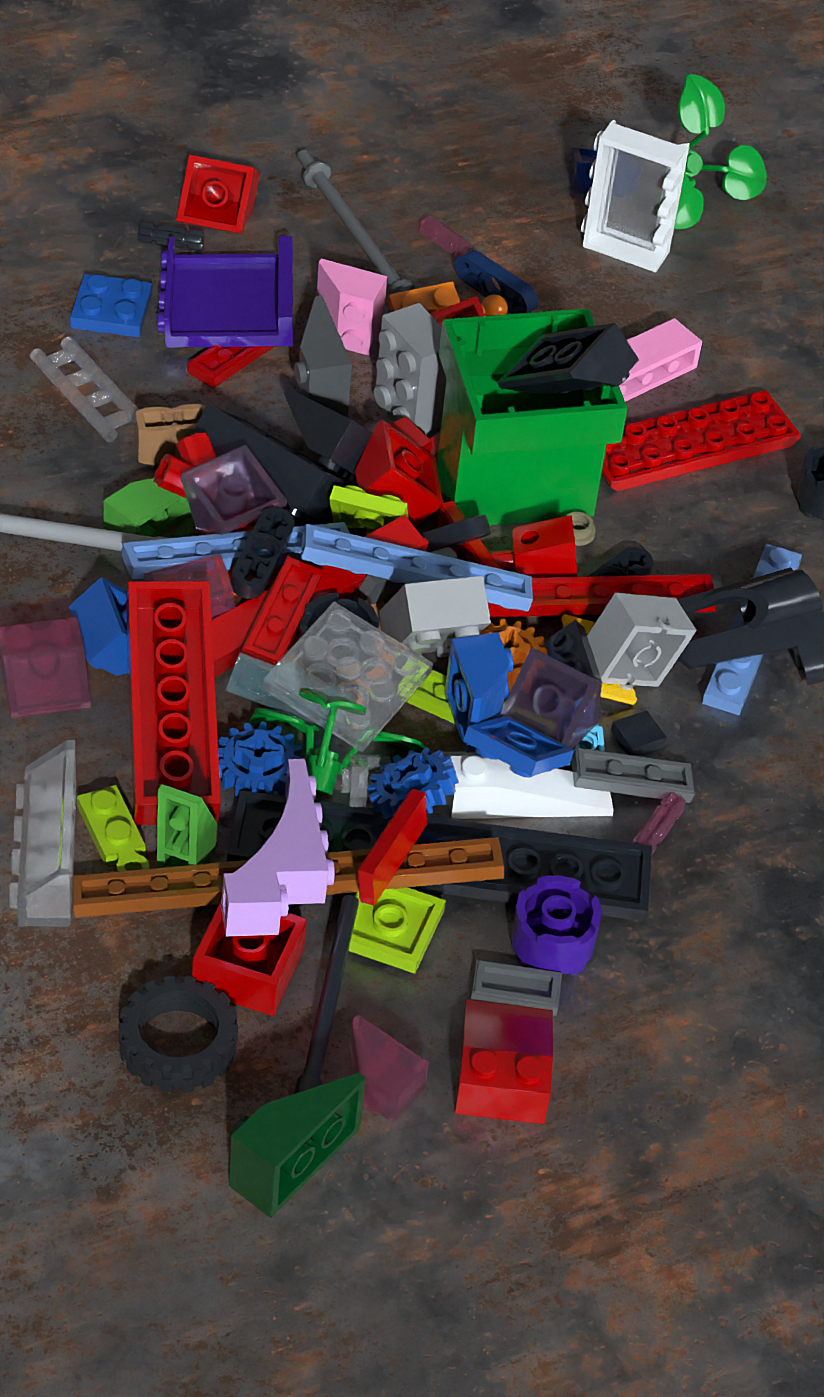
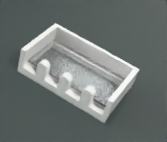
[581,120,690,272]

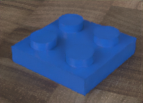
[70,274,152,337]
[463,716,574,778]

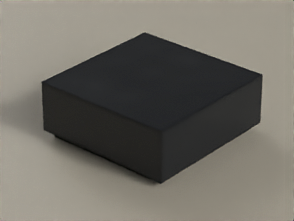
[611,710,667,756]

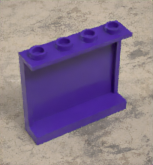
[158,236,293,347]

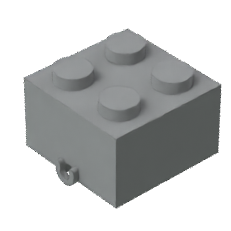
[587,593,697,690]

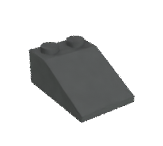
[293,296,352,418]

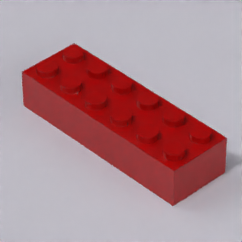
[126,581,221,825]

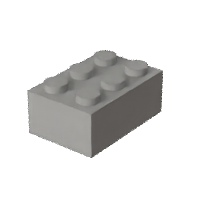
[374,303,447,436]
[379,576,491,661]

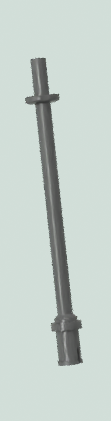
[297,150,416,294]

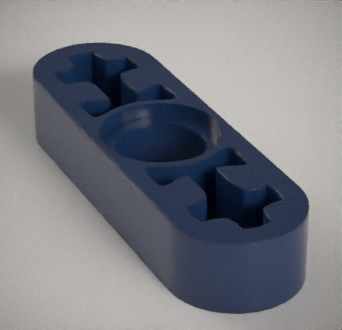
[454,250,538,314]

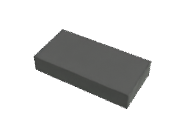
[471,960,562,1016]

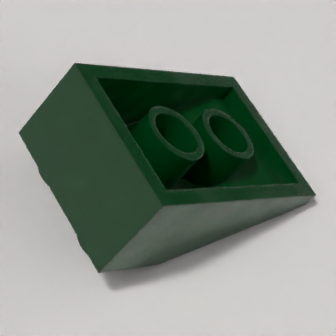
[229,1073,366,1218]

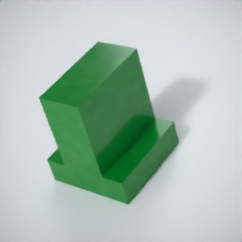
[437,308,628,526]

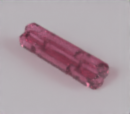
[419,216,475,258]
[633,792,686,856]

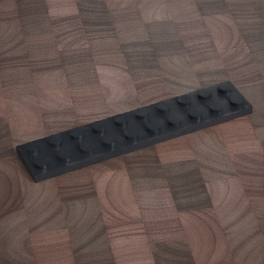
[227,790,652,921]

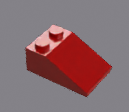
[455,999,553,1124]

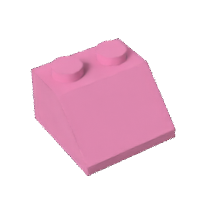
[317,258,387,356]

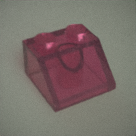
[0,617,91,718]

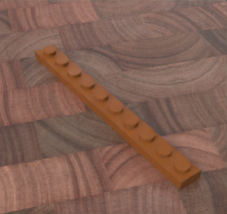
[73,837,504,918]

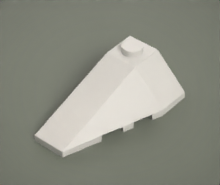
[443,751,614,819]

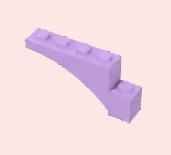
[221,759,335,936]

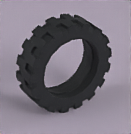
[119,976,238,1093]

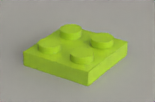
[329,485,409,535]
[349,887,446,974]

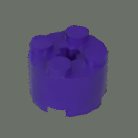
[511,875,602,975]

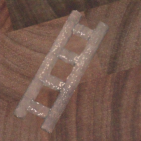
[30,337,139,442]

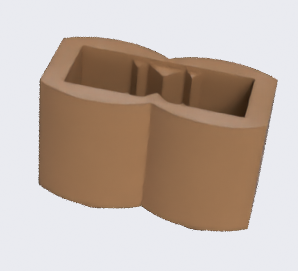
[135,404,206,465]

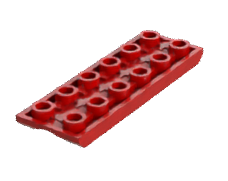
[602,390,801,491]

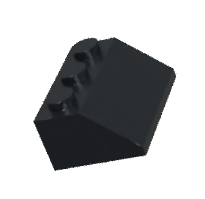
[497,323,639,394]

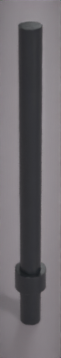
[294,895,359,1094]

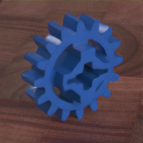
[218,722,303,798]
[367,748,459,819]

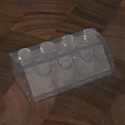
[9,740,77,927]

